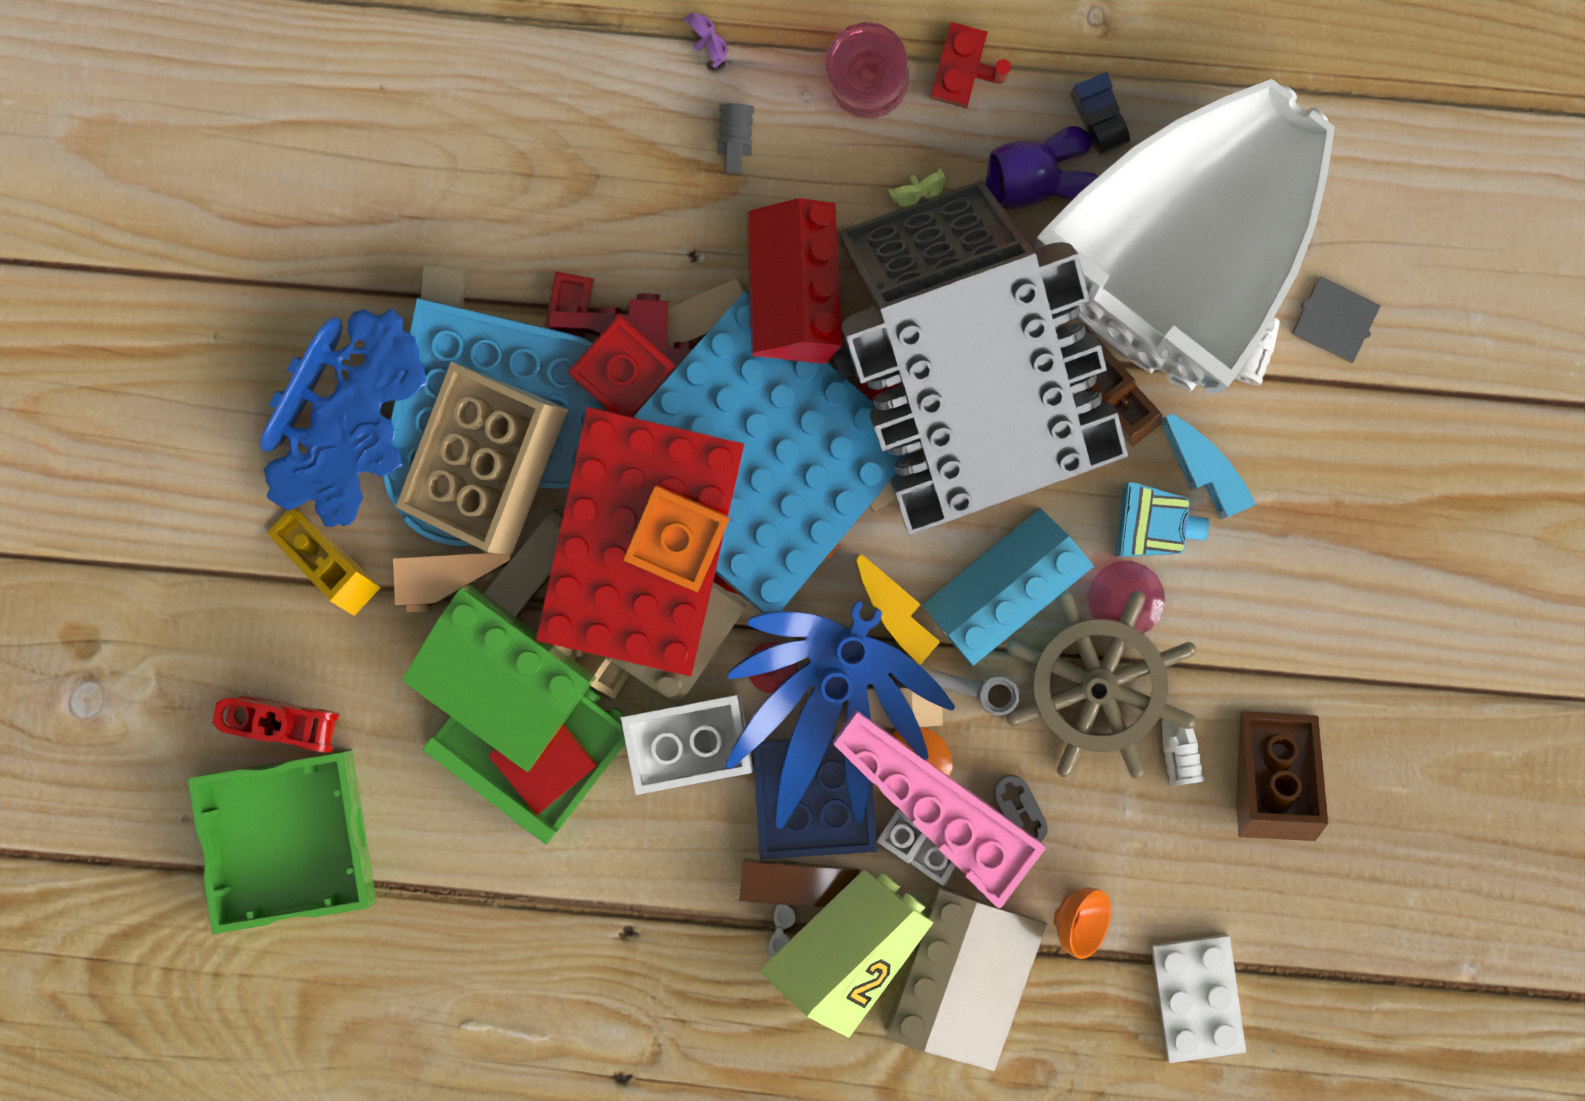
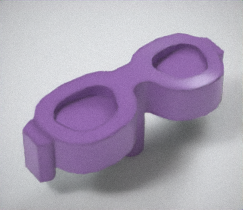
[683,12,728,68]

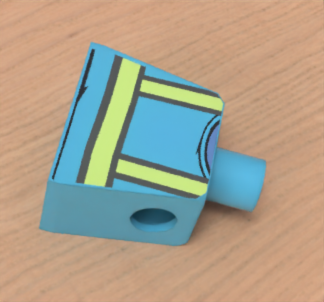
[1115,482,1209,557]

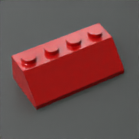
[747,198,842,364]

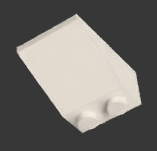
[621,694,754,795]

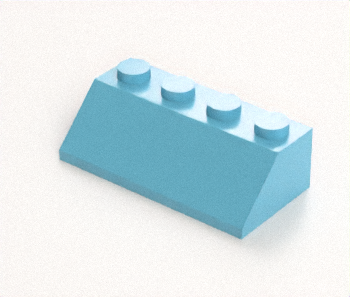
[921,508,1094,666]

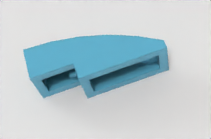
[1161,414,1256,519]

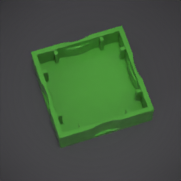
[188,750,377,934]

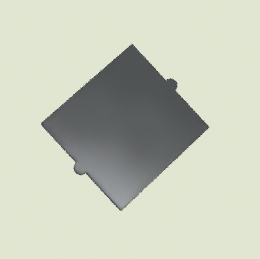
[1291,276,1381,363]

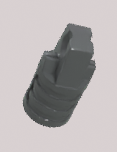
[717,103,754,176]

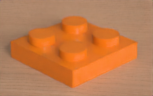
[624,485,731,593]

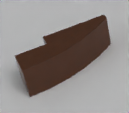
[1084,326,1163,447]
[739,858,860,907]

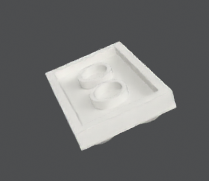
[1151,934,1246,1063]

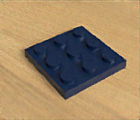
[753,736,877,860]

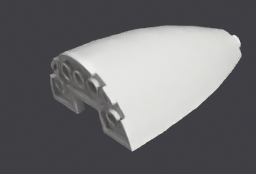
[1035,79,1335,393]

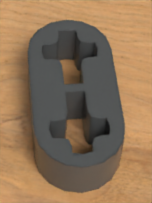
[993,775,1048,842]

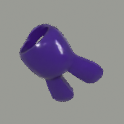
[985,126,1099,210]

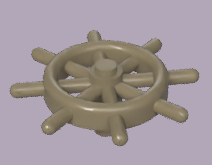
[1007,590,1196,779]

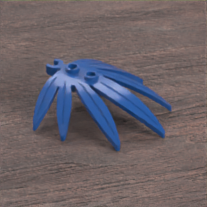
[726,599,955,829]

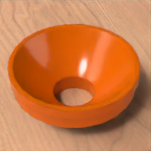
[1053,887,1111,959]

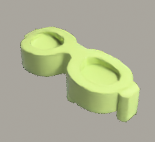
[888,168,946,208]

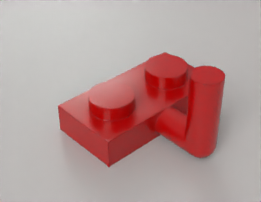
[930,22,1011,109]

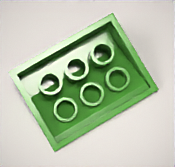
[402,585,597,772]

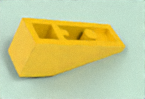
[267,508,381,616]

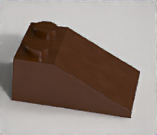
[1236,711,1328,841]

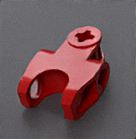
[212,696,340,753]

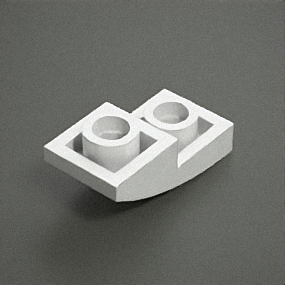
[877,809,957,886]

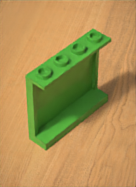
[422,687,626,845]

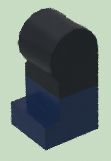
[1070,72,1130,154]

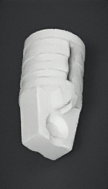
[1235,317,1280,386]
[1162,719,1204,786]

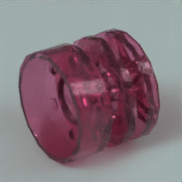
[825,22,910,119]

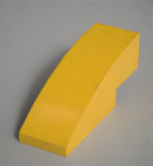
[855,554,940,665]

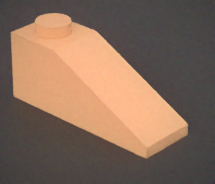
[393,553,515,613]

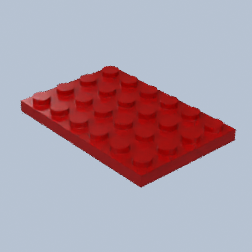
[536,407,745,677]

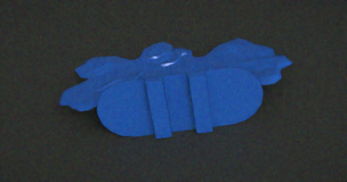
[260,308,427,527]

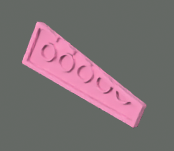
[833,710,1046,909]

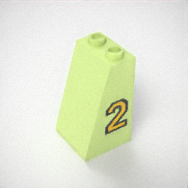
[759,870,933,1038]

